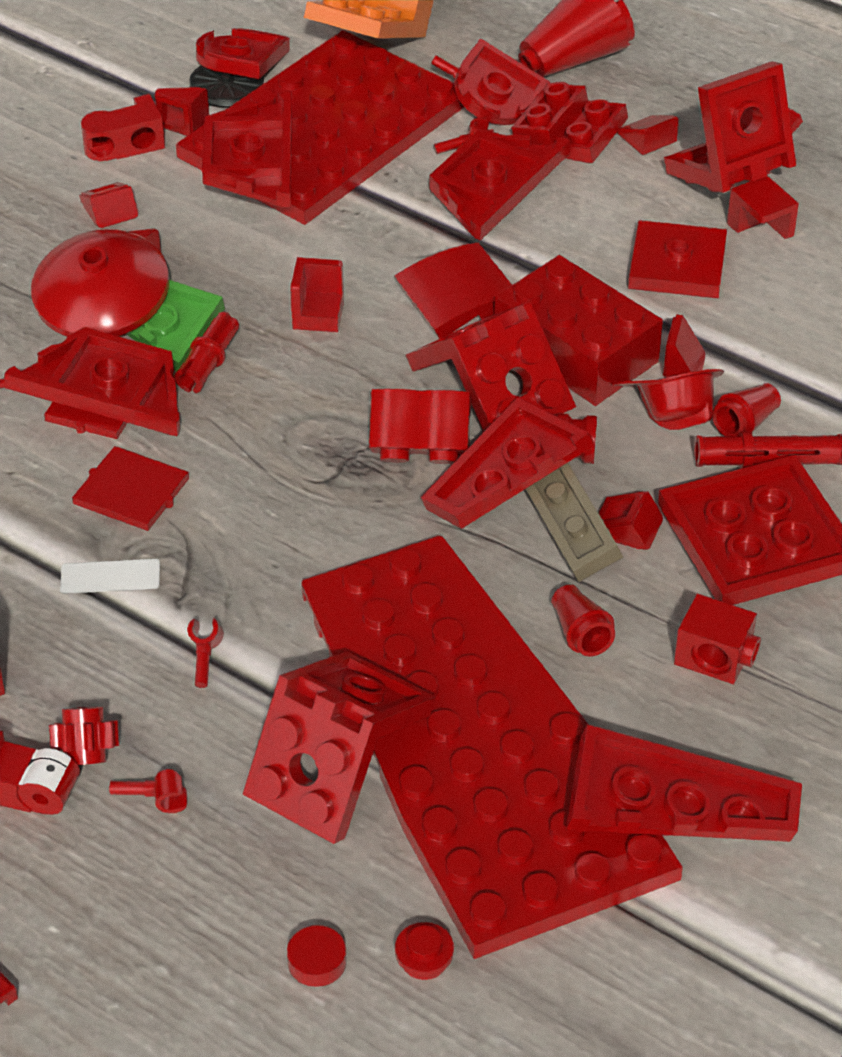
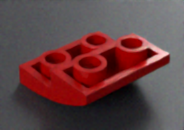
[511,82,628,163]
[394,242,512,339]

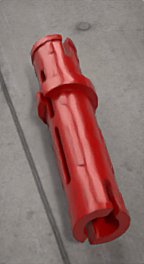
[694,431,842,469]

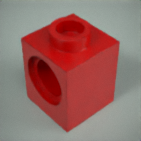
[674,594,761,685]

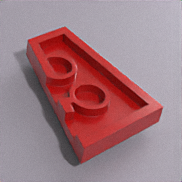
[421,397,595,529]

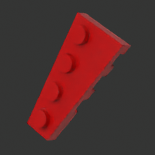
[566,724,802,842]

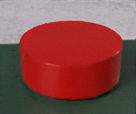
[287,925,347,987]

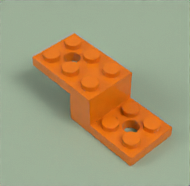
[304,0,434,38]

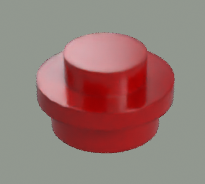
[395,922,454,980]

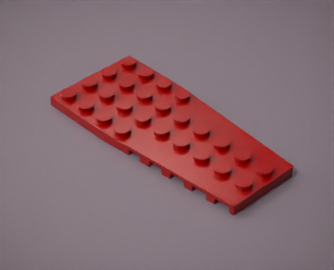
[301,536,683,959]

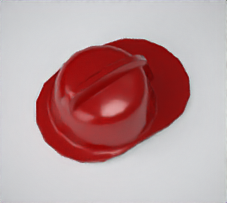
[611,369,724,430]

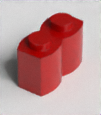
[369,389,471,464]

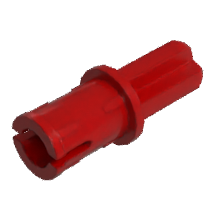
[174,312,239,393]

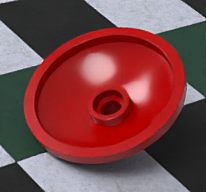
[31,229,169,336]

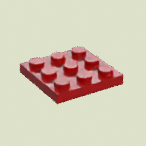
[658,455,842,605]

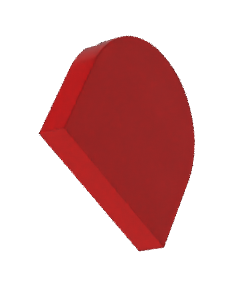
[196,28,290,79]
[454,38,550,125]

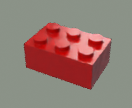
[494,254,663,406]

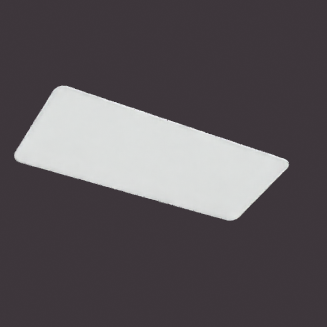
[60,559,160,594]

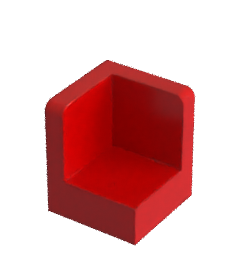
[727,175,799,239]
[290,257,344,333]

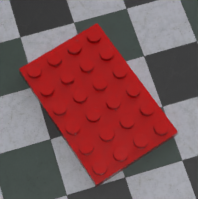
[176,30,464,225]

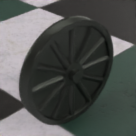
[189,65,264,107]

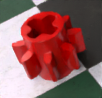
[49,706,119,765]

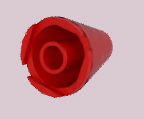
[518,0,635,77]

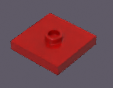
[628,220,727,298]

